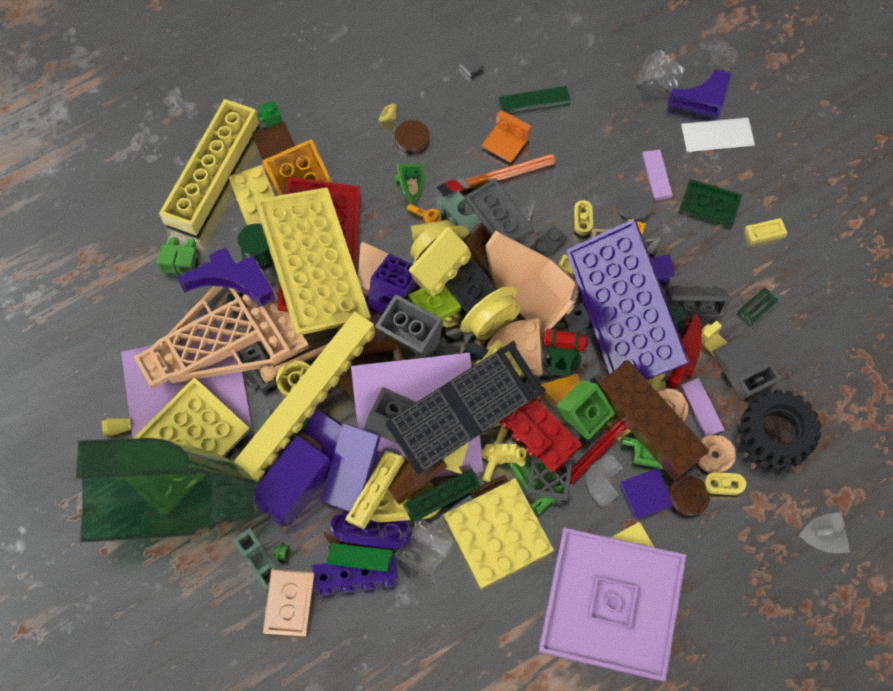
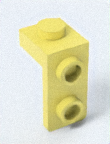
[701,321,728,358]

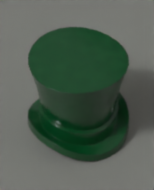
[238,223,273,266]

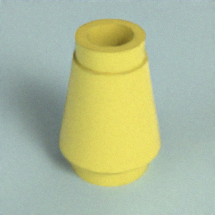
[102,418,132,437]

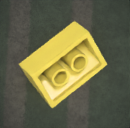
[409,226,471,297]

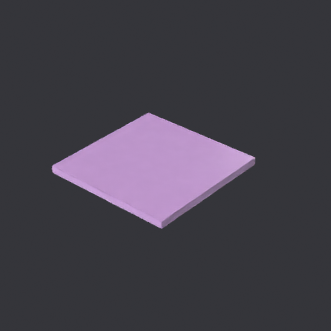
[121,327,254,438]
[351,353,484,480]
[538,527,687,682]

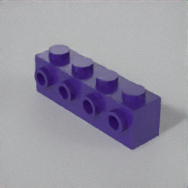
[312,554,399,596]

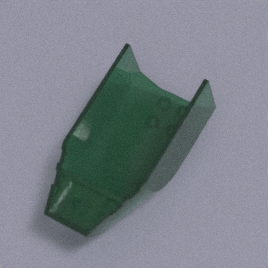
[76,438,255,542]

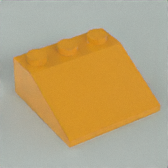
[262,139,332,196]

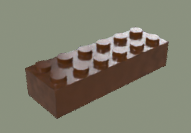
[598,360,710,481]

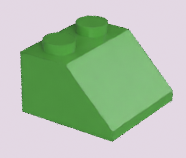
[556,380,615,440]

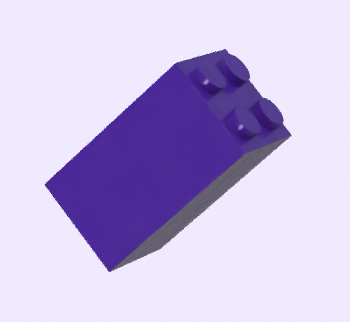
[251,436,331,527]

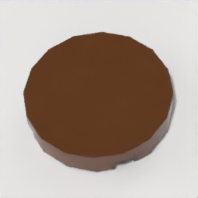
[395,120,430,153]
[669,476,710,516]

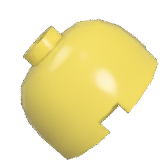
[276,361,310,397]

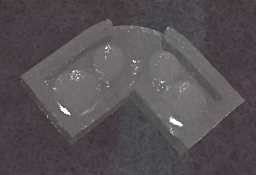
[586,452,622,508]

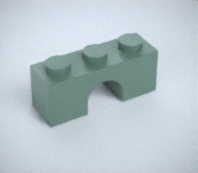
[436,191,481,234]
[232,528,277,593]

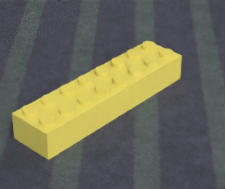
[159,99,259,236]

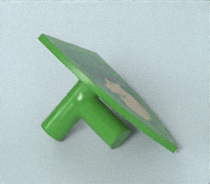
[395,163,424,205]

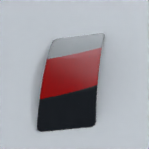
[437,177,471,197]

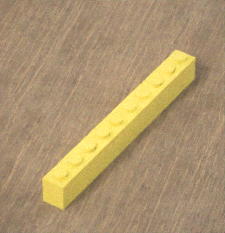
[231,312,375,485]

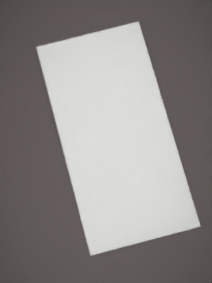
[681,118,755,152]

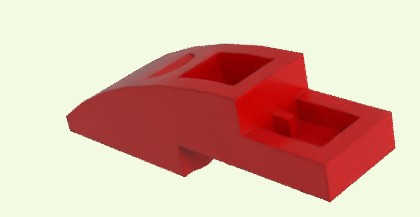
[668,315,702,390]

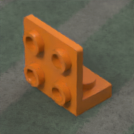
[482,110,531,163]

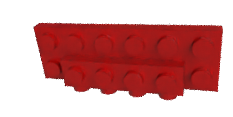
[499,398,583,474]

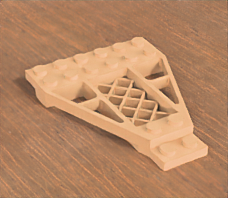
[134,263,309,389]

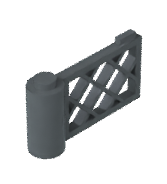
[527,423,580,501]

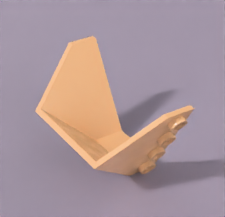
[485,231,579,337]

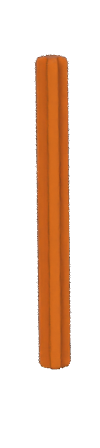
[459,154,556,192]

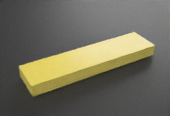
[345,450,405,529]

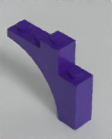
[177,248,275,308]

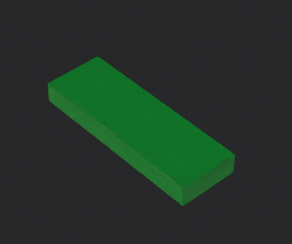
[326,543,393,572]

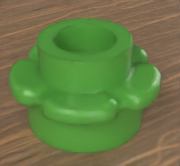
[274,542,290,563]

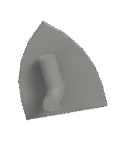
[799,512,850,554]

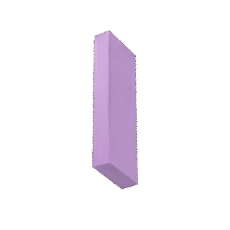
[642,150,672,201]
[680,378,725,437]

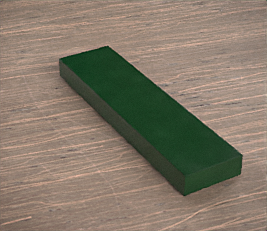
[499,86,570,113]
[403,469,481,523]

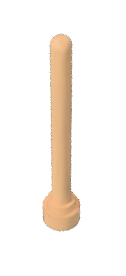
[260,343,329,383]

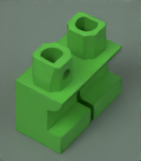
[156,237,198,274]

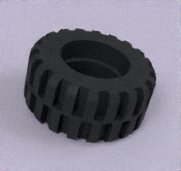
[738,390,822,470]

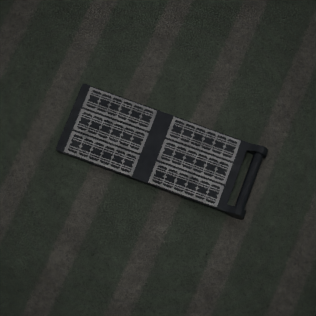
[385,340,546,474]

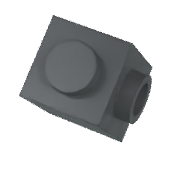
[561,303,590,332]

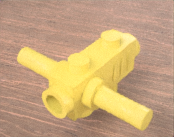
[481,426,526,482]

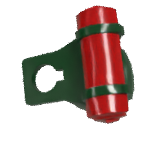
[543,328,588,377]

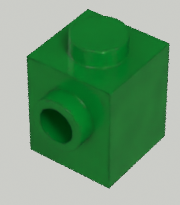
[257,100,282,128]

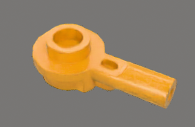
[407,204,442,223]

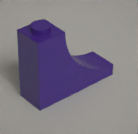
[668,69,731,117]

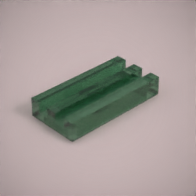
[737,287,778,325]

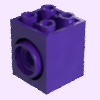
[368,254,420,315]

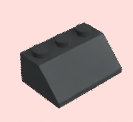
[664,286,730,316]
[375,294,443,358]
[364,387,416,444]

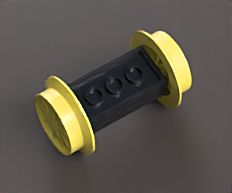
[410,220,521,341]

